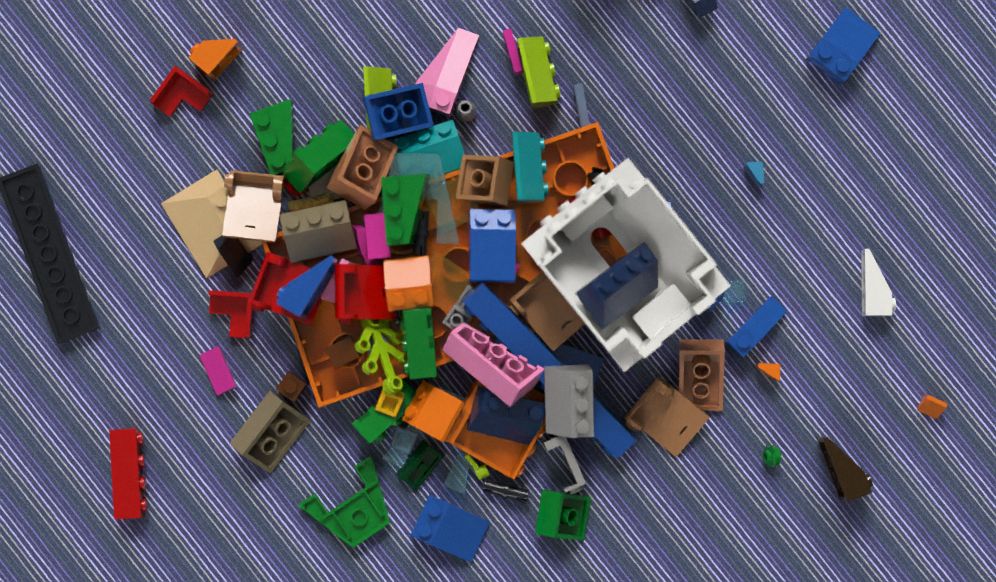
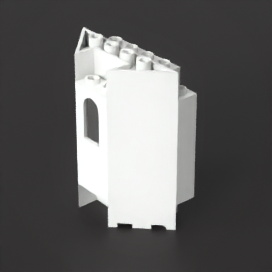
[522,158,731,372]

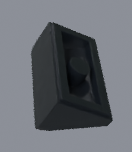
[213,236,253,278]

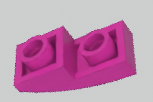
[352,224,380,265]

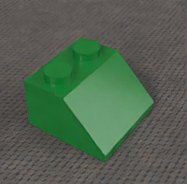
[535,489,591,541]

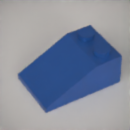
[806,7,880,85]
[363,83,434,141]
[468,209,516,283]
[276,256,339,319]
[410,494,490,562]

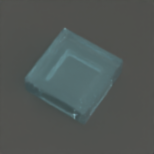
[723,280,747,306]

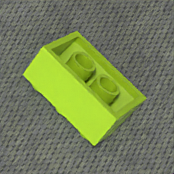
[517,37,561,109]
[363,66,397,138]

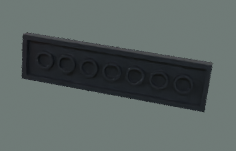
[0,163,100,344]

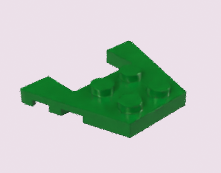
[298,456,390,548]

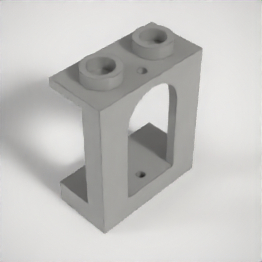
[543,435,586,494]

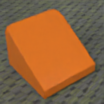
[756,363,781,381]
[917,395,947,419]

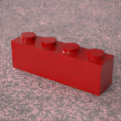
[109,428,148,520]

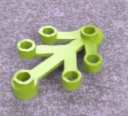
[355,319,408,395]

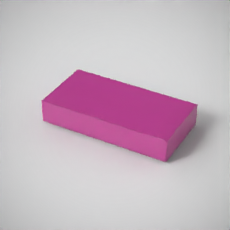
[503,29,523,76]
[364,213,392,260]

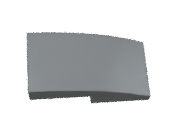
[442,284,474,330]

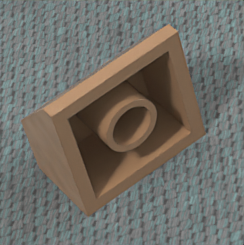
[455,155,514,206]

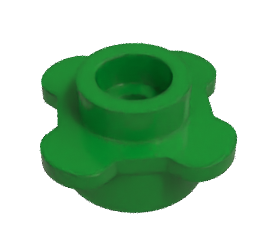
[763,445,781,468]

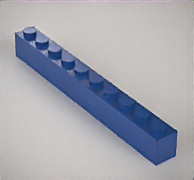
[462,282,636,459]

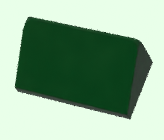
[396,440,444,491]

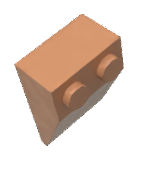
[327,125,399,210]
[679,339,725,411]

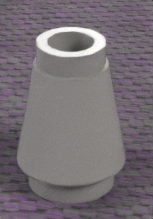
[455,100,477,122]

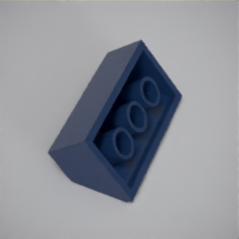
[575,242,658,330]

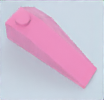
[415,28,479,118]

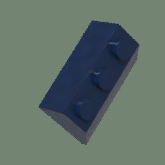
[466,386,545,445]

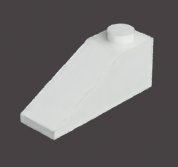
[861,249,896,316]

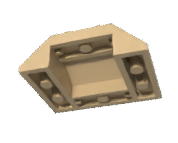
[161,169,263,278]

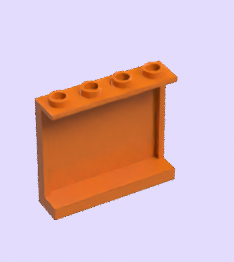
[445,379,546,479]

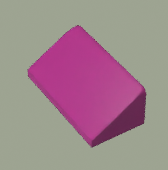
[199,346,237,396]

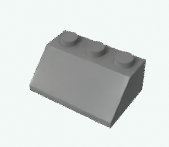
[544,364,594,438]

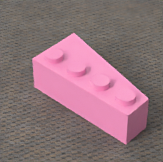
[442,323,544,407]

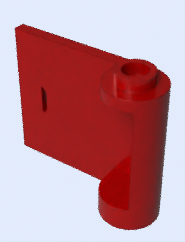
[248,252,330,326]
[334,264,396,324]

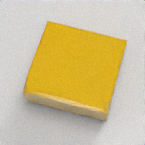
[375,388,404,418]

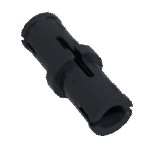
[413,210,430,256]
[483,479,529,504]

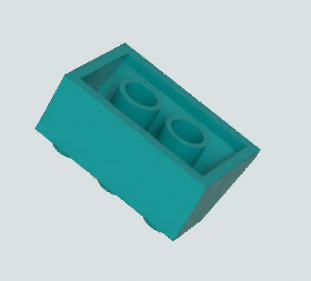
[390,120,465,180]
[512,132,549,204]

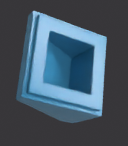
[744,161,765,186]

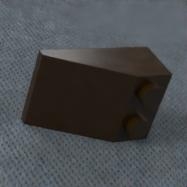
[817,436,873,502]

